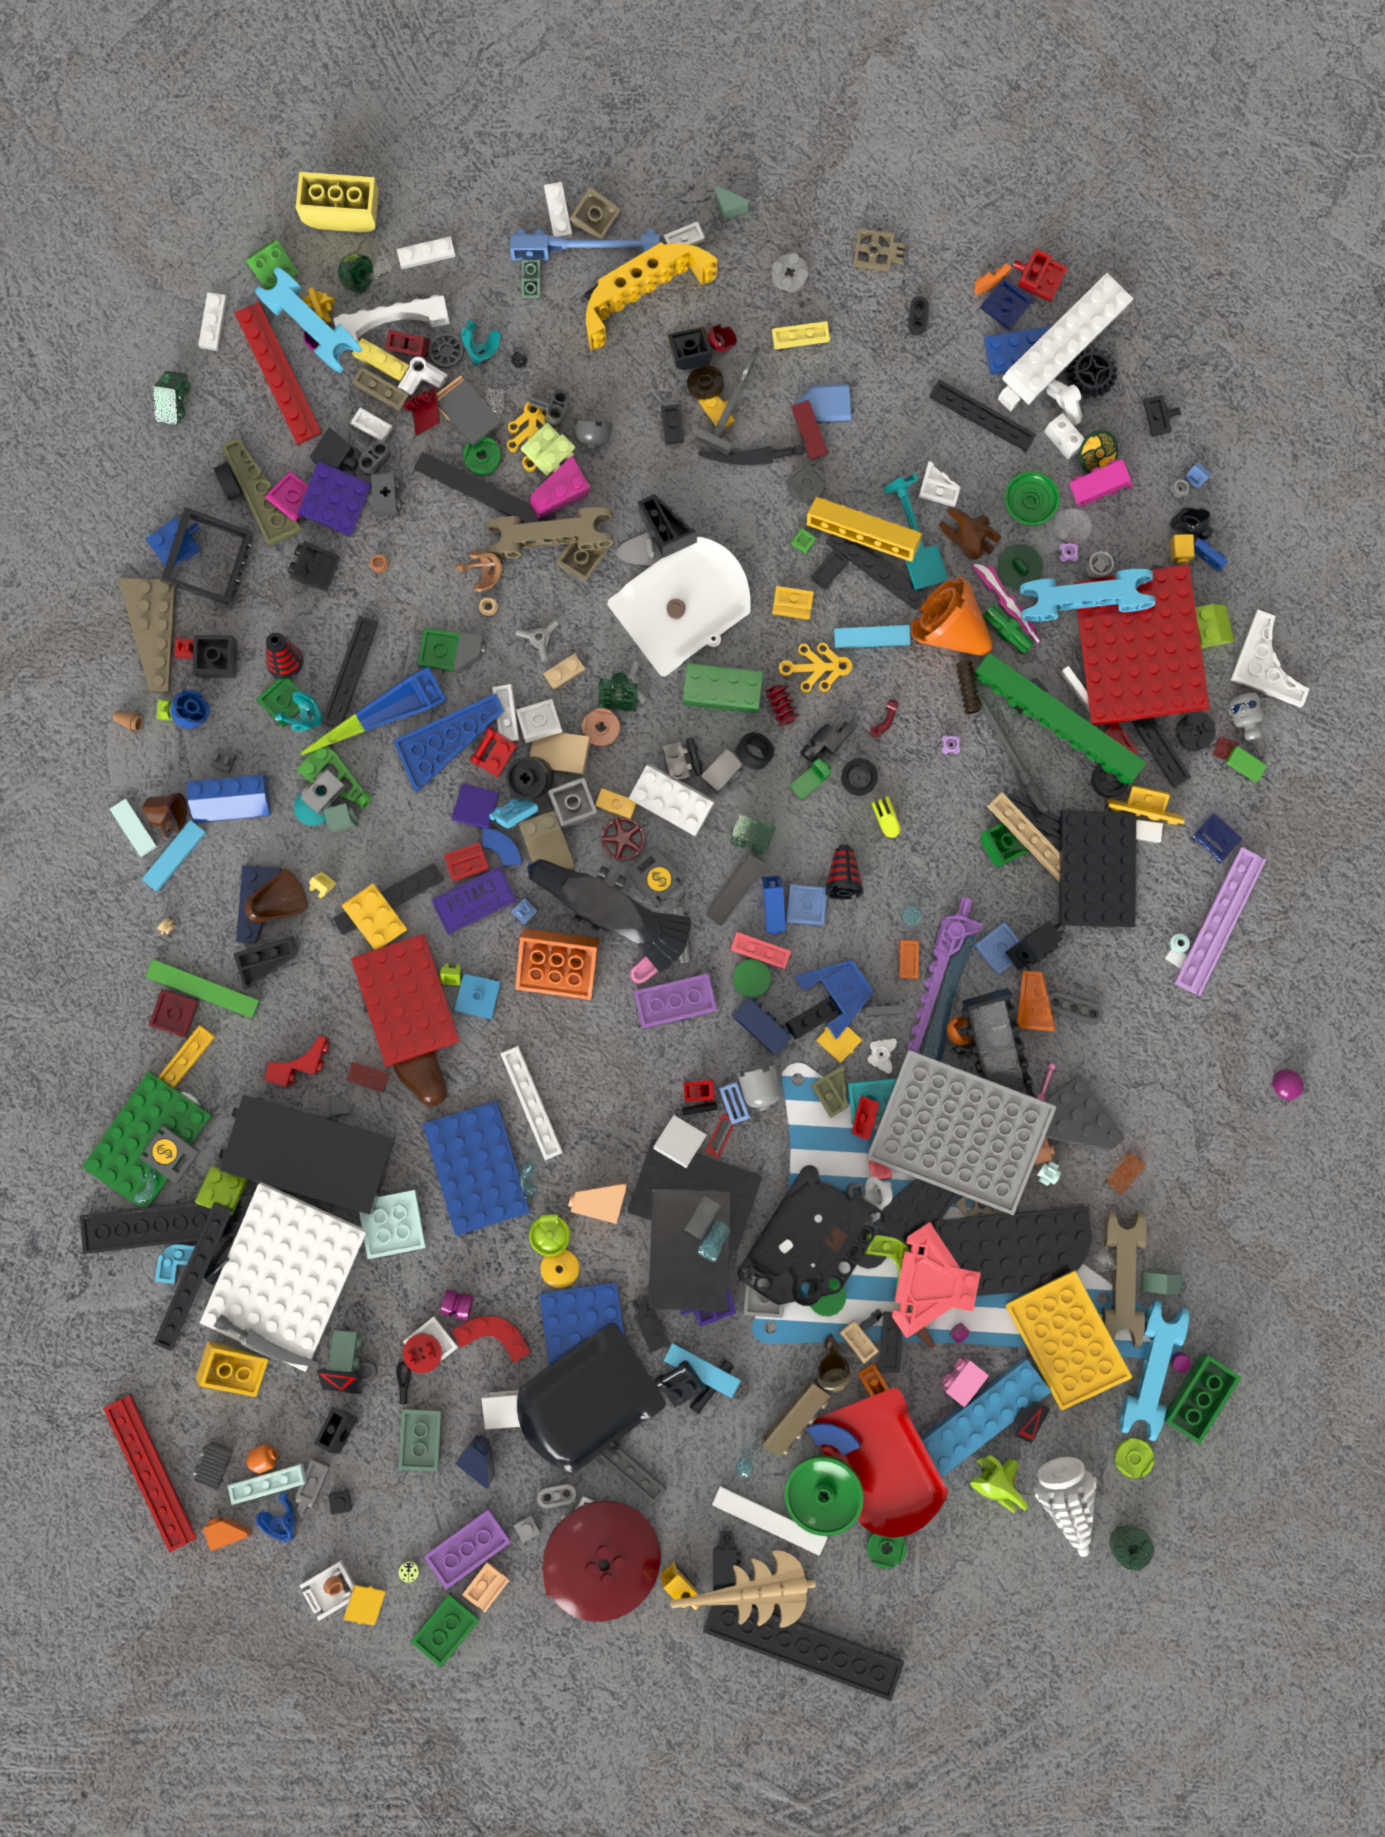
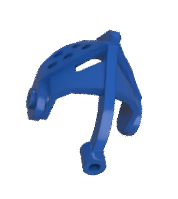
[256,1492,296,1542]

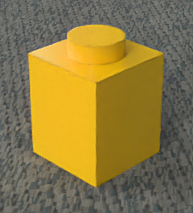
[1170,534,1195,565]

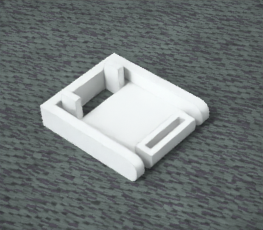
[299,1559,356,1620]

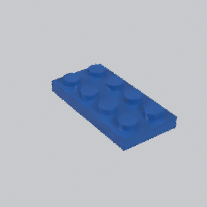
[984,326,1052,375]

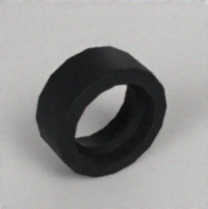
[213,462,243,501]
[736,732,774,770]
[841,758,878,796]
[1091,764,1129,798]

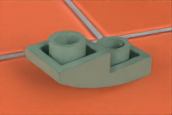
[521,260,541,298]

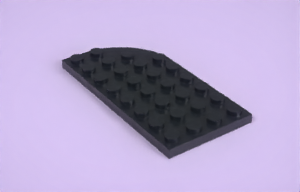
[933,1206,1091,1296]

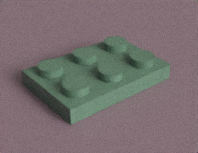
[398,1408,442,1471]

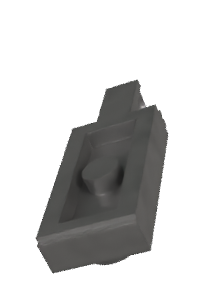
[295,1458,330,1516]

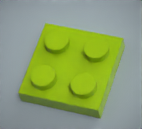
[195,1166,248,1215]

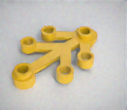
[507,401,557,472]
[779,643,852,693]

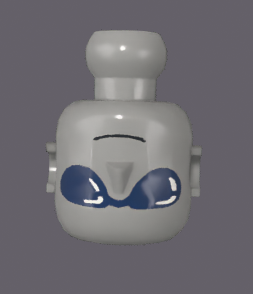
[1228,693,1265,741]

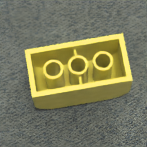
[296,172,379,232]

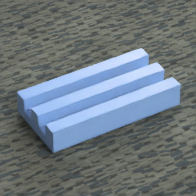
[719,1082,750,1125]

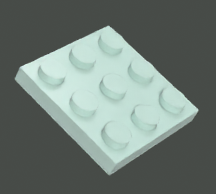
[359,1190,426,1259]

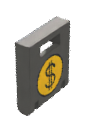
[627,846,685,906]
[139,1124,201,1184]

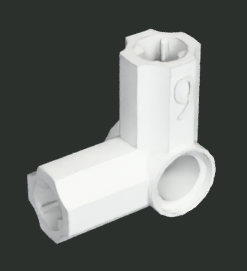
[398,357,448,397]
[1046,379,1083,425]

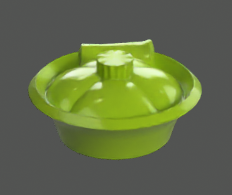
[529,1214,570,1256]

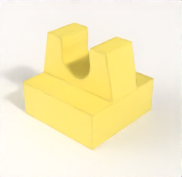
[309,871,336,898]

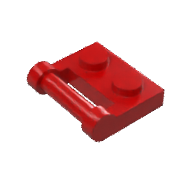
[469,727,518,778]

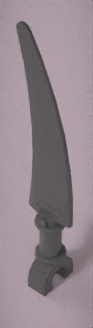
[214,1314,319,1366]

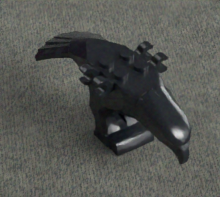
[527,859,691,973]

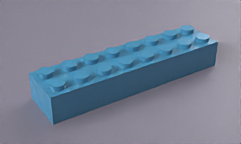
[920,1357,1051,1477]

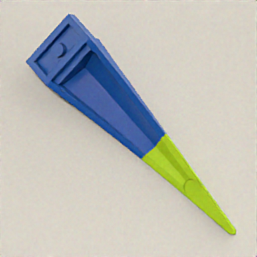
[300,666,446,755]

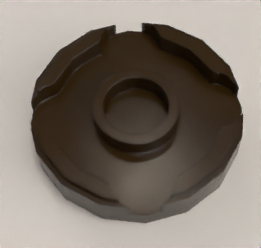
[687,366,724,400]

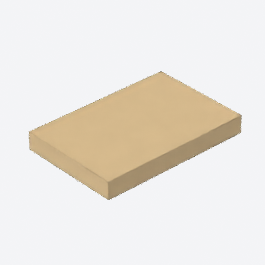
[530,733,591,775]

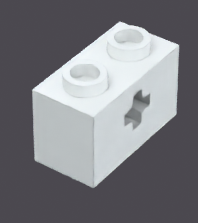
[1044,413,1084,460]

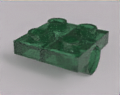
[599,672,638,712]

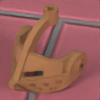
[456,550,503,592]

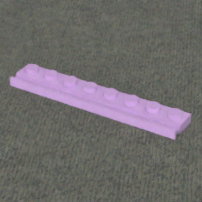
[1173,847,1267,996]

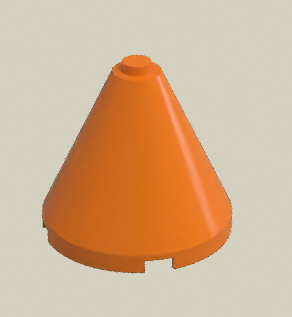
[911,576,993,656]

